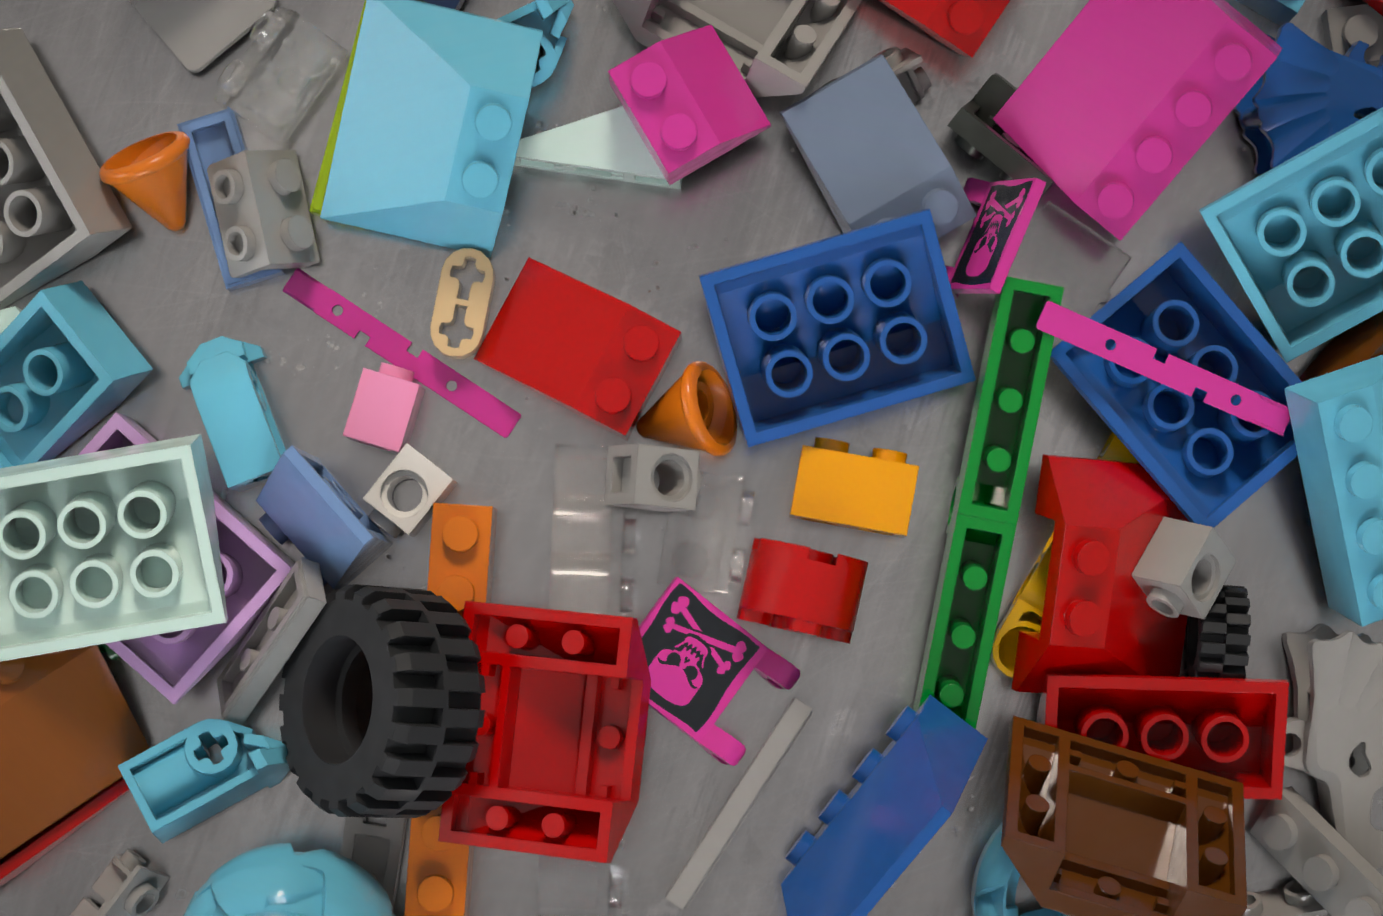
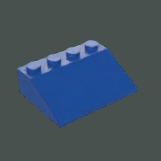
[699,208,976,447]
[1050,241,1302,528]
[781,695,988,916]

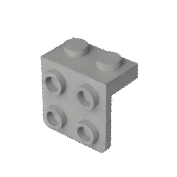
[128,0,277,73]

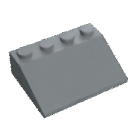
[0,28,133,310]

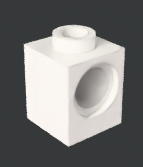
[363,443,458,538]

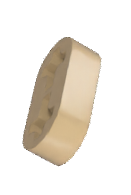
[430,248,495,359]

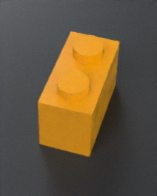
[789,437,919,538]

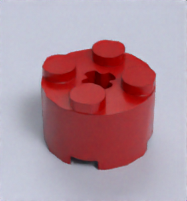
[736,538,868,644]

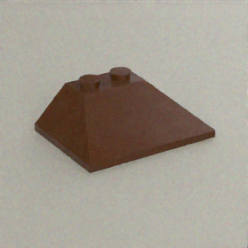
[1001,715,1247,916]

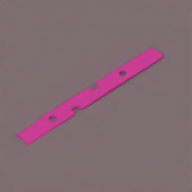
[282,268,521,438]
[1036,301,1290,436]

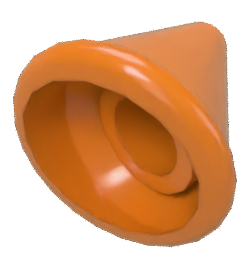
[99,131,190,231]
[636,361,737,456]

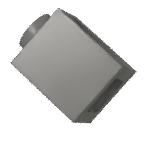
[604,443,701,512]
[1131,517,1237,620]

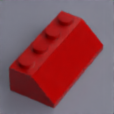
[1036,673,1289,800]

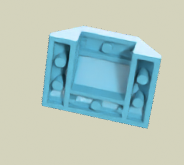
[320,0,543,257]

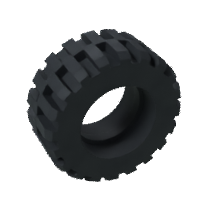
[279,584,485,818]

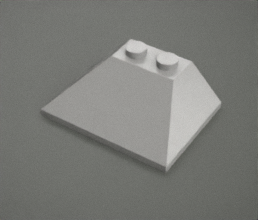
[613,0,863,97]

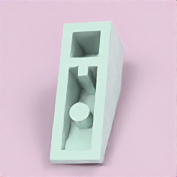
[514,106,682,189]

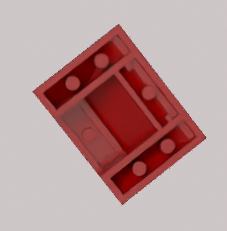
[1011,454,1189,693]
[438,601,651,863]

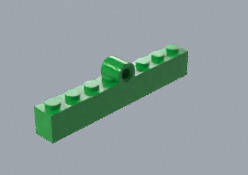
[913,276,1064,729]

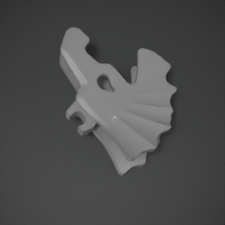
[1282,624,1383,869]

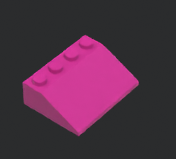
[993,0,1283,241]

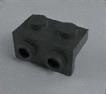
[947,73,1054,197]

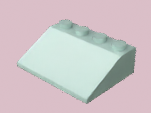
[0,434,228,662]

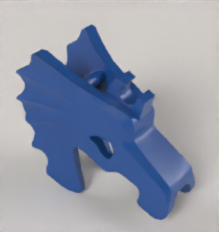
[1233,22,1383,174]

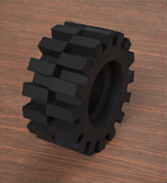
[1184,585,1251,679]

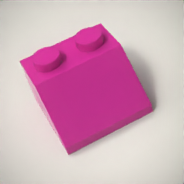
[608,24,771,186]

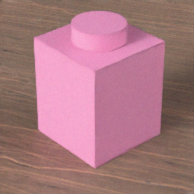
[343,362,425,454]

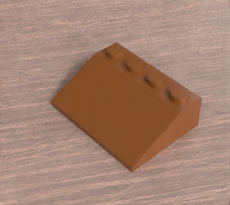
[0,645,150,859]

